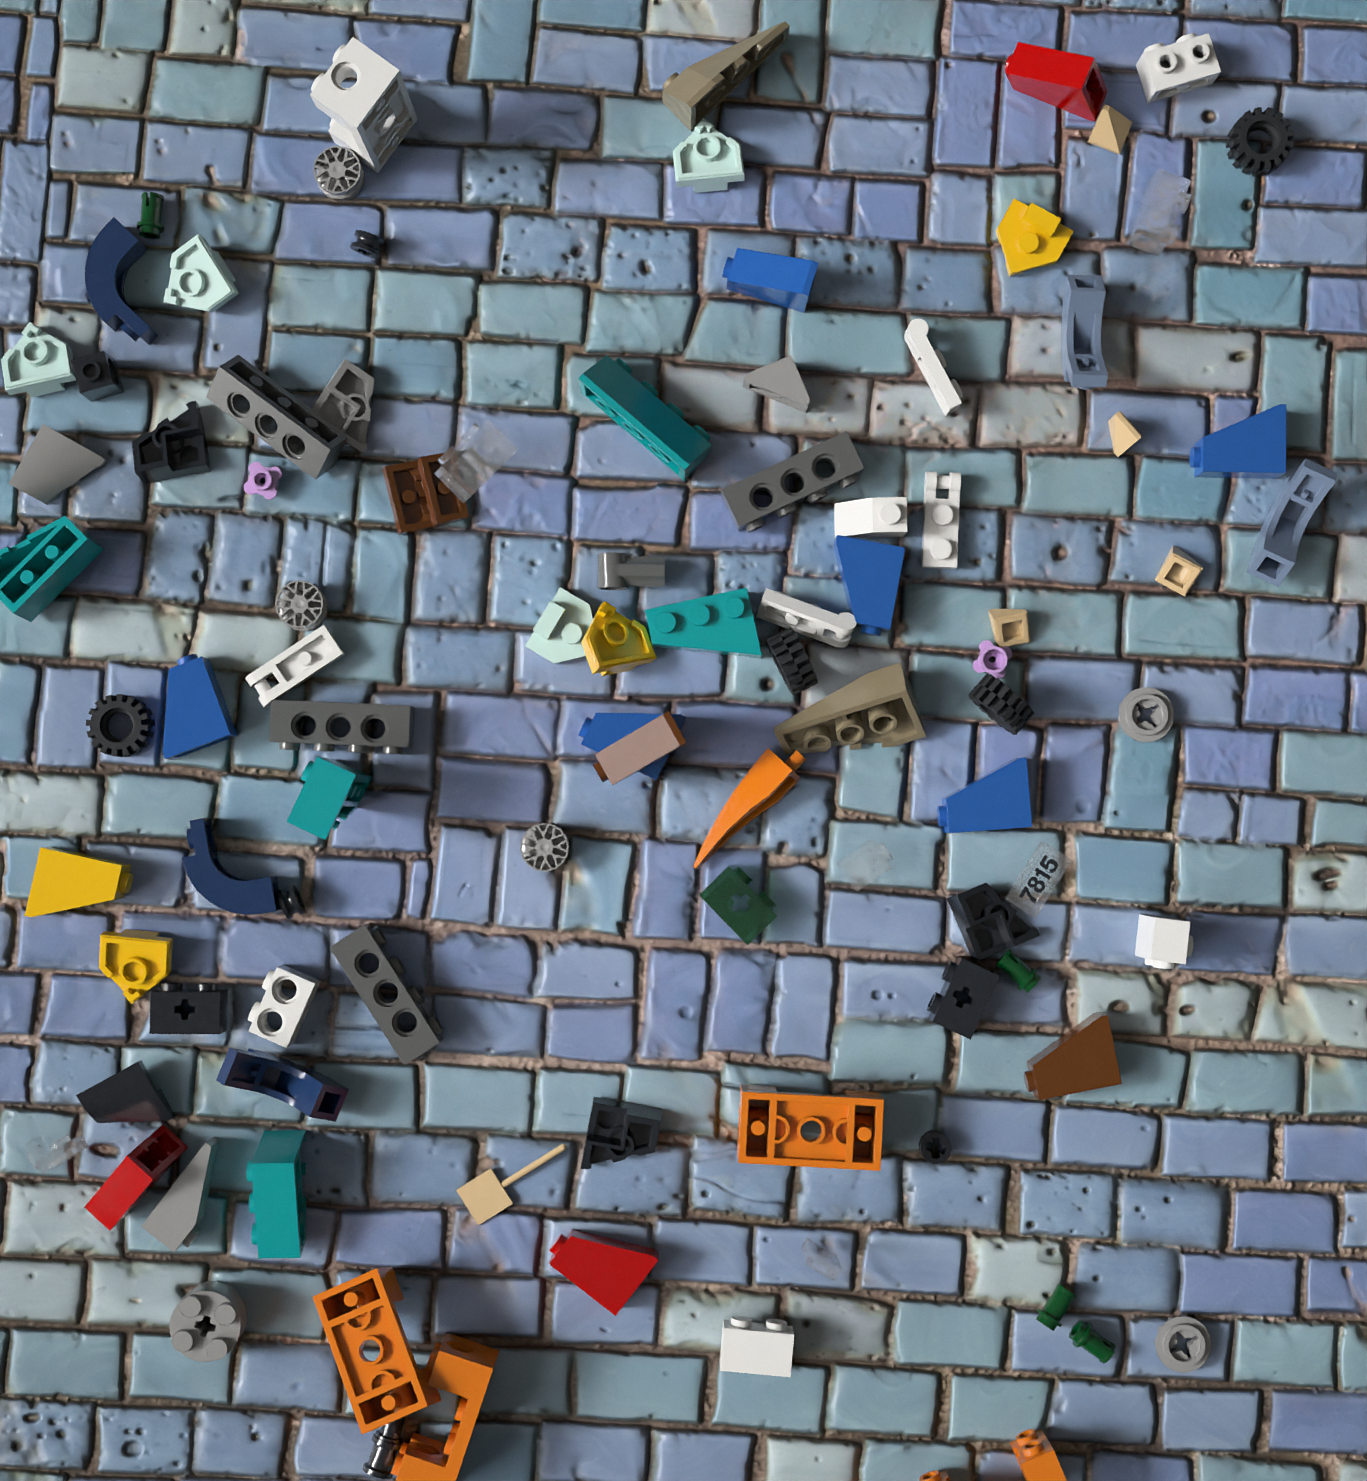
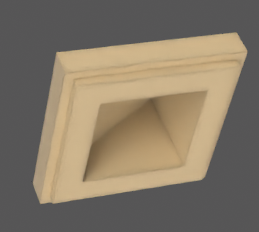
[1088,104,1132,155]
[1108,411,1141,457]
[1155,545,1203,596]
[988,609,1031,648]

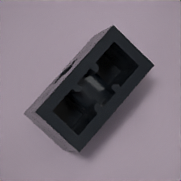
[927,956,1000,1040]
[149,983,228,1034]

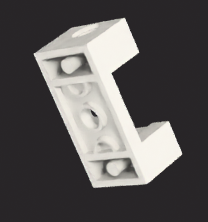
[310,37,418,173]

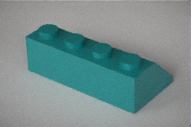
[578,355,712,481]

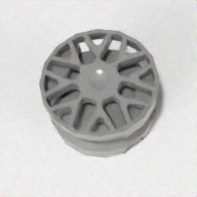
[313,146,365,201]
[275,580,328,632]
[520,823,570,872]

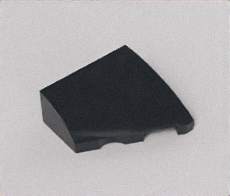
[132,401,211,484]
[947,883,1040,962]
[76,1060,176,1123]
[581,1097,661,1170]

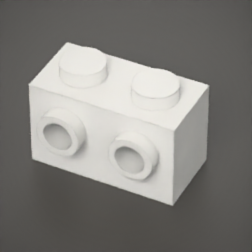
[1136,33,1221,103]
[1135,914,1193,969]
[719,1316,794,1377]

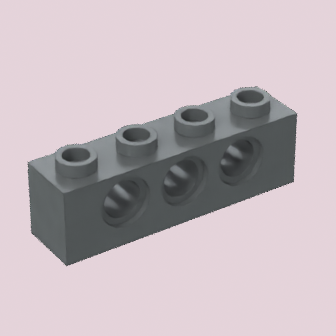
[206,355,348,479]
[721,431,864,533]
[269,700,415,755]
[329,923,444,1065]

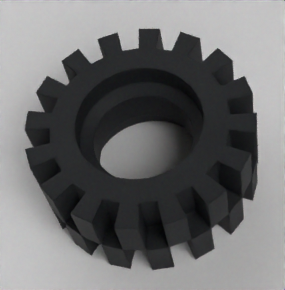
[1226,107,1294,176]
[766,628,818,696]
[968,673,1035,735]
[86,694,155,757]

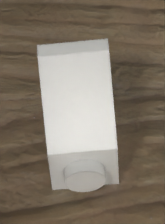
[834,497,907,538]

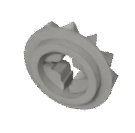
[1118,687,1174,742]
[1154,1314,1211,1373]

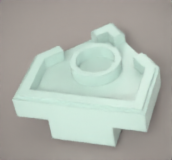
[673,118,745,193]
[164,234,239,313]
[1,322,76,398]
[525,587,593,664]

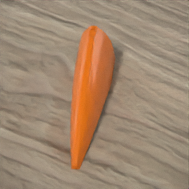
[693,748,806,870]

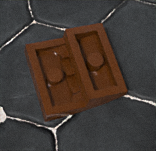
[382,451,469,535]

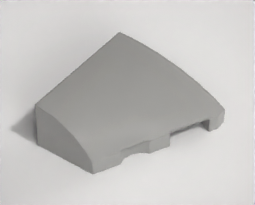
[311,359,374,454]
[9,424,108,505]

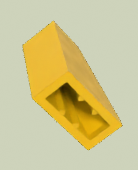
[24,847,133,917]

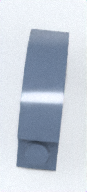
[1061,275,1108,390]
[1247,458,1337,587]

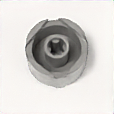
[169,1281,248,1362]

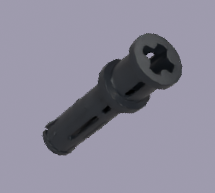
[362,1416,406,1479]

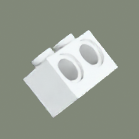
[248,964,321,1048]

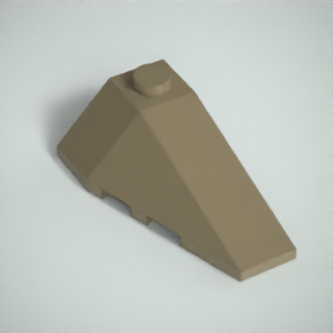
[662,21,790,131]
[773,662,926,755]

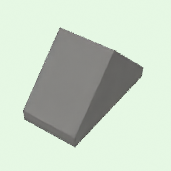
[743,355,810,413]

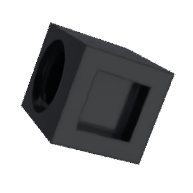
[71,351,124,402]

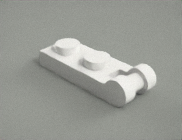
[904,318,963,416]
[921,471,961,569]
[756,588,857,648]
[245,625,345,708]

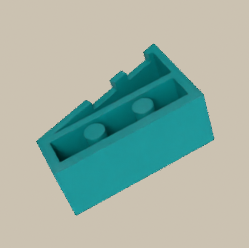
[645,588,762,659]
[286,756,372,840]

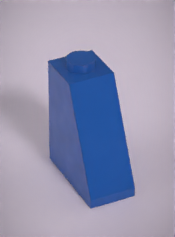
[722,248,819,313]
[1189,404,1286,479]
[833,535,905,637]
[163,654,238,760]
[578,713,686,780]
[937,757,1032,833]

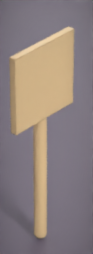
[456,1144,567,1225]

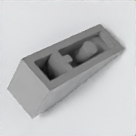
[141,1137,219,1252]

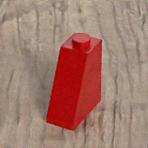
[1005,42,1108,122]
[84,1124,188,1231]
[549,1229,659,1316]

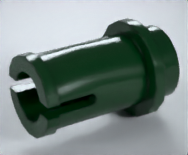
[136,192,164,239]
[995,949,1041,993]
[1036,1284,1077,1331]
[1069,1321,1116,1364]

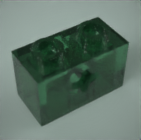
[699,866,777,945]

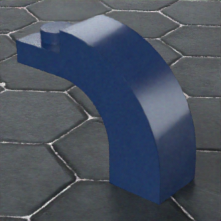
[85,217,159,345]
[182,818,282,915]
[216,1047,349,1122]

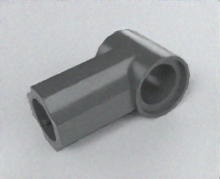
[597,552,665,590]

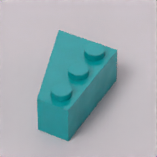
[0,516,104,622]
[246,1130,306,1259]

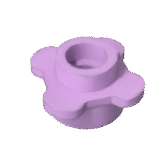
[244,462,282,500]
[973,640,1012,679]

